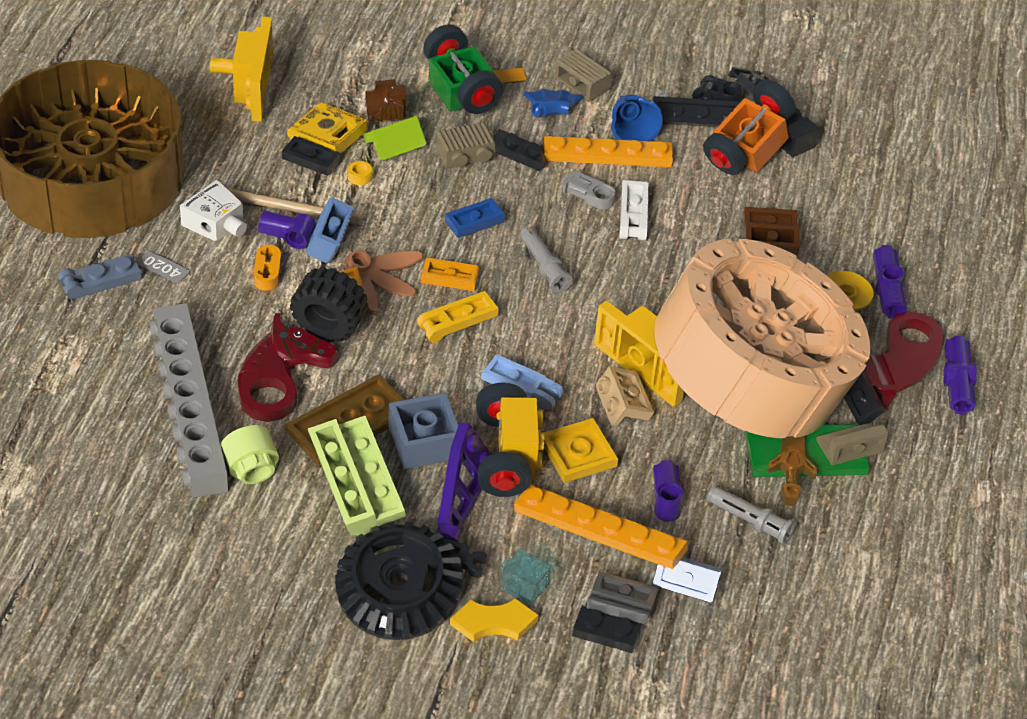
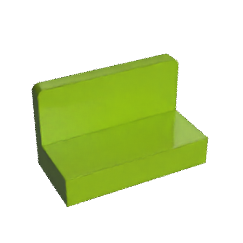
[363,116,426,161]

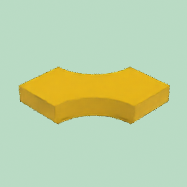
[450,598,539,642]

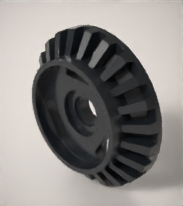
[335,521,463,640]

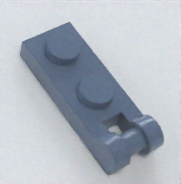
[58,254,142,299]

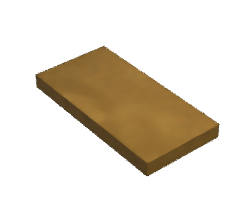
[285,374,405,467]

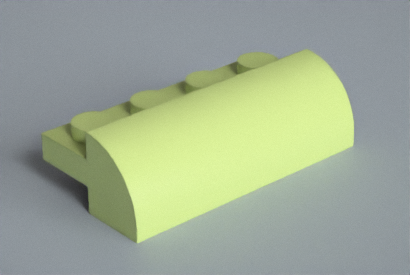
[308,416,406,536]

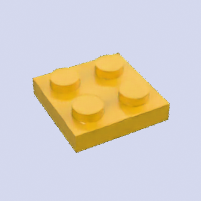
[544,418,618,483]

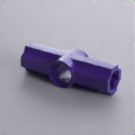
[873,245,907,318]
[943,336,977,415]

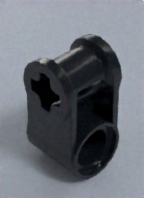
[692,75,742,102]

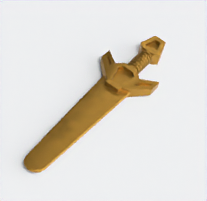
[768,436,817,506]

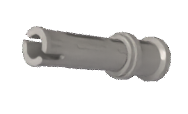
[520,226,573,293]
[707,485,796,545]

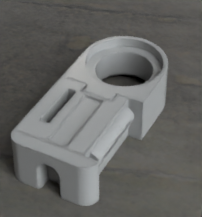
[563,171,615,209]

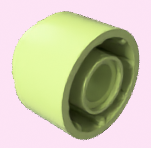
[221,425,279,484]

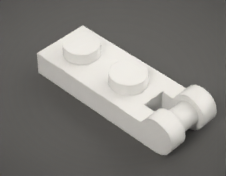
[619,180,649,241]

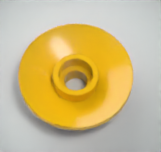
[826,271,874,312]

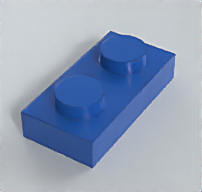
[445,198,505,238]

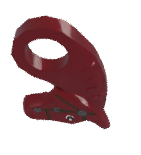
[237,313,339,422]

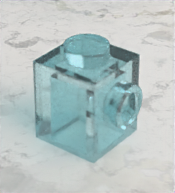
[500,549,551,605]

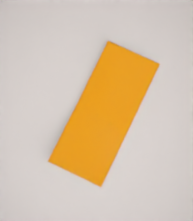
[493,68,527,83]

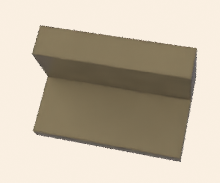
[816,423,888,466]

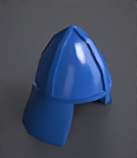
[611,95,663,141]

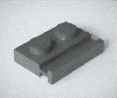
[587,571,659,625]

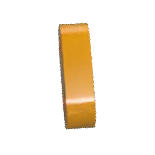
[254,245,281,291]

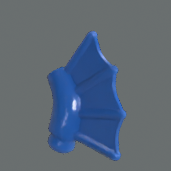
[523,89,583,117]

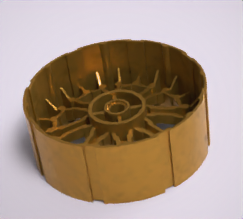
[0,60,184,238]

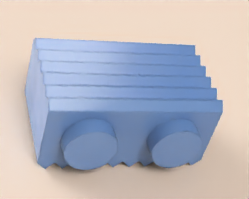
[306,197,354,263]

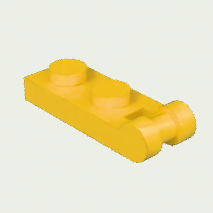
[417,291,499,343]

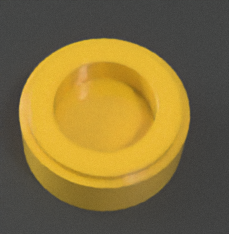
[347,161,373,185]

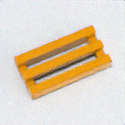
[421,257,479,291]

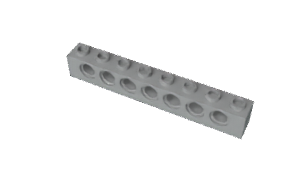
[149,303,228,498]

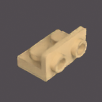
[596,366,654,427]

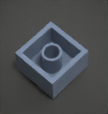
[388,392,458,469]

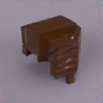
[365,79,406,122]

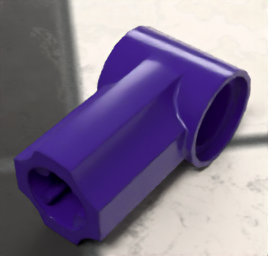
[258,210,316,249]
[653,460,683,522]

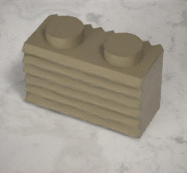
[554,48,612,102]
[436,121,495,169]

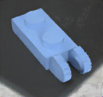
[482,354,564,410]

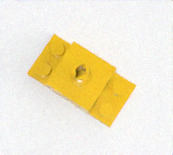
[210,17,273,121]
[594,300,684,407]

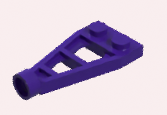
[435,423,491,542]

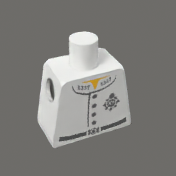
[180,180,247,241]

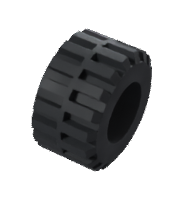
[290,267,368,342]

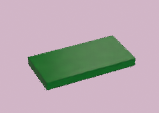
[745,424,869,477]

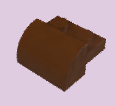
[742,207,800,256]

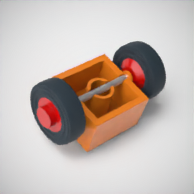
[703,79,796,175]

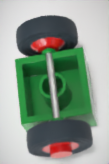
[423,24,503,114]

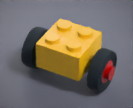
[476,382,544,497]

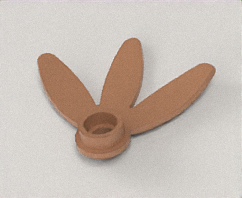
[344,250,423,312]

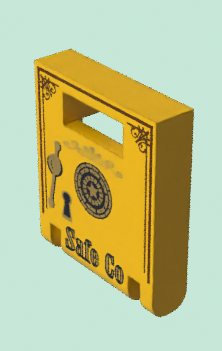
[287,102,368,154]

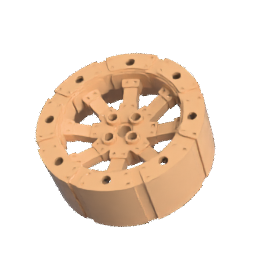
[654,239,870,438]

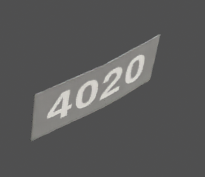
[136,251,190,284]

